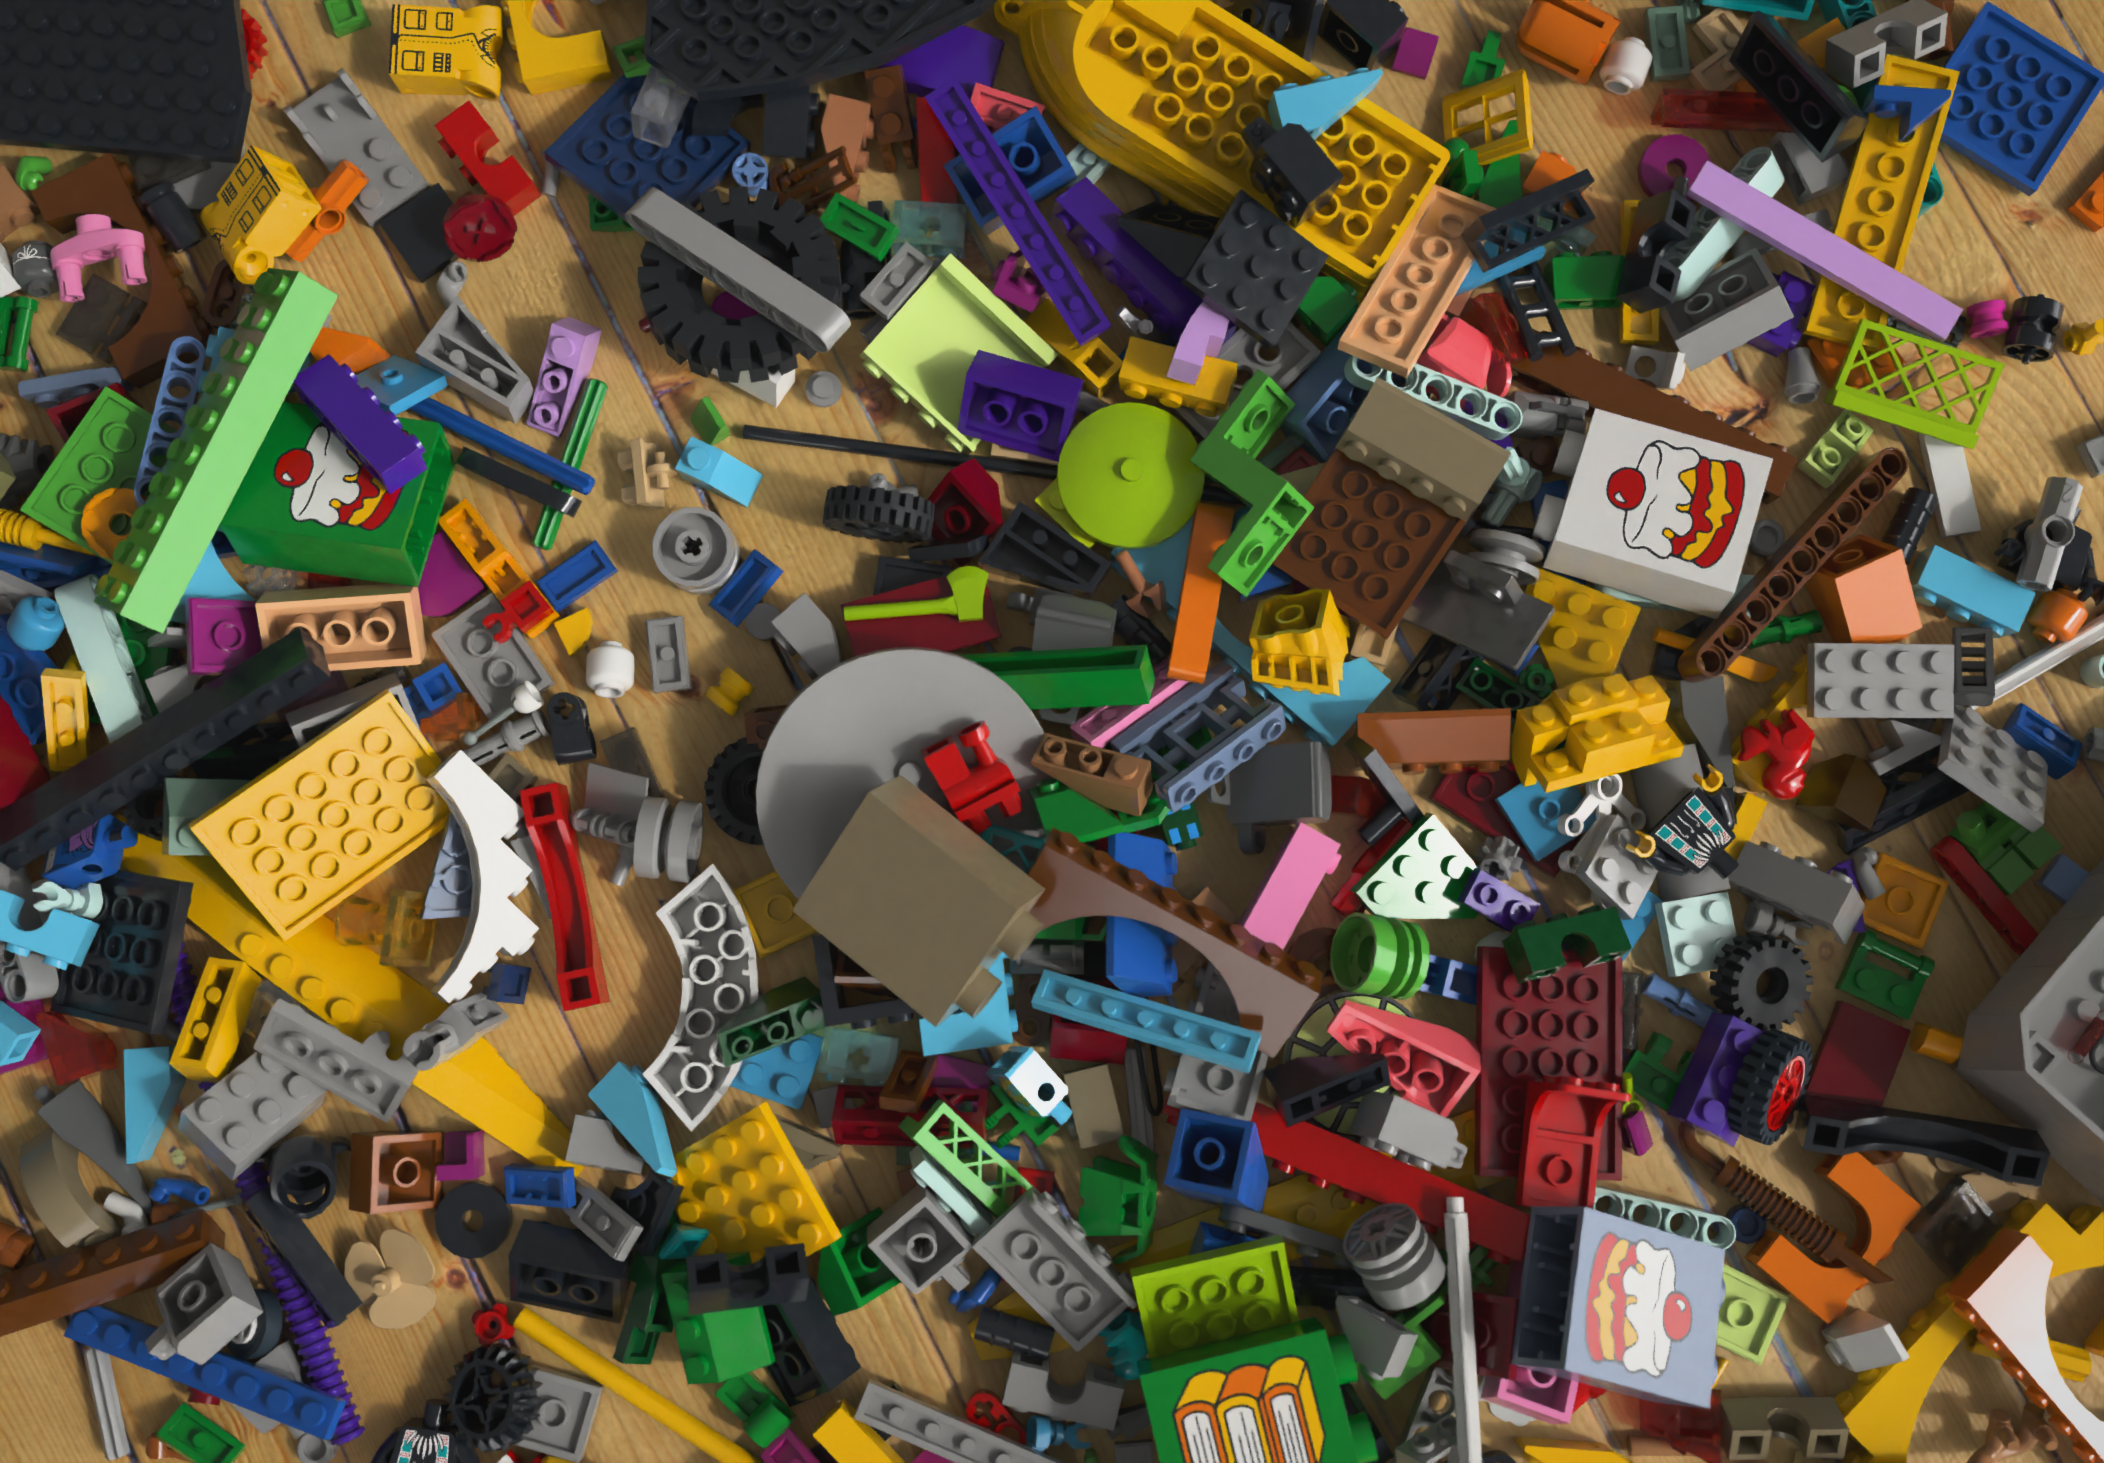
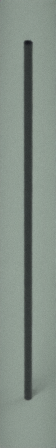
[743,425,1533,539]

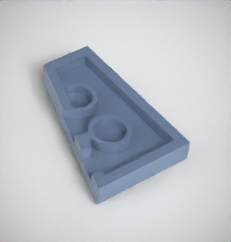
[418,811,472,920]

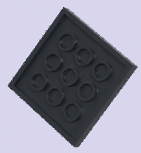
[50,870,193,1035]

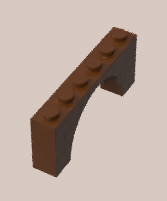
[31,152,215,389]

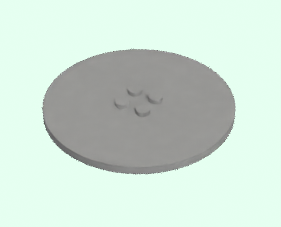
[756,647,1053,899]

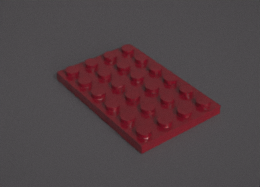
[1474,946,1622,1181]

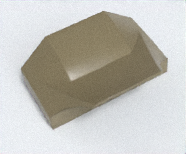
[775,1114,843,1170]

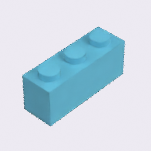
[1909,545,2036,638]

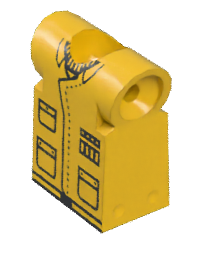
[389,4,504,101]
[200,145,322,285]

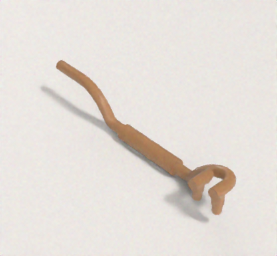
[1626,1403,2058,1463]

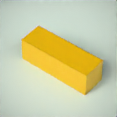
[1725,792,1768,860]

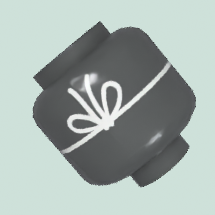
[12,241,59,298]

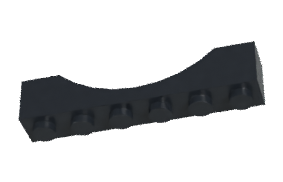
[1795,1095,2050,1187]

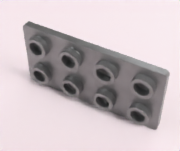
[1402,549,1555,670]

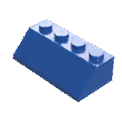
[1106,832,1178,997]

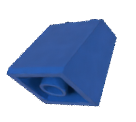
[1164,1108,1269,1213]

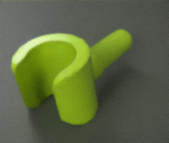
[1622,1072,1643,1116]

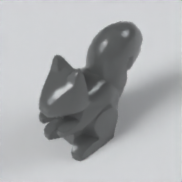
[0,433,54,511]

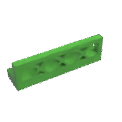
[898,1099,1032,1218]

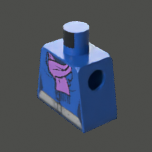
[41,814,138,890]

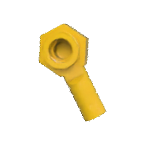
[2063,319,2104,355]

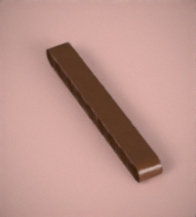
[1677,447,1908,683]

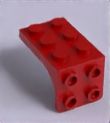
[1515,1075,1631,1209]

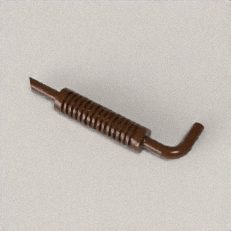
[1679,1122,1896,1284]

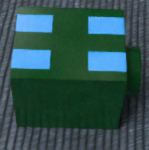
[1160,801,1204,852]

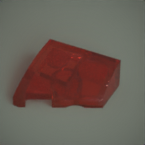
[1639,1389,1722,1463]

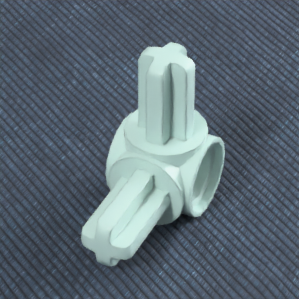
[1481,446,1543,528]

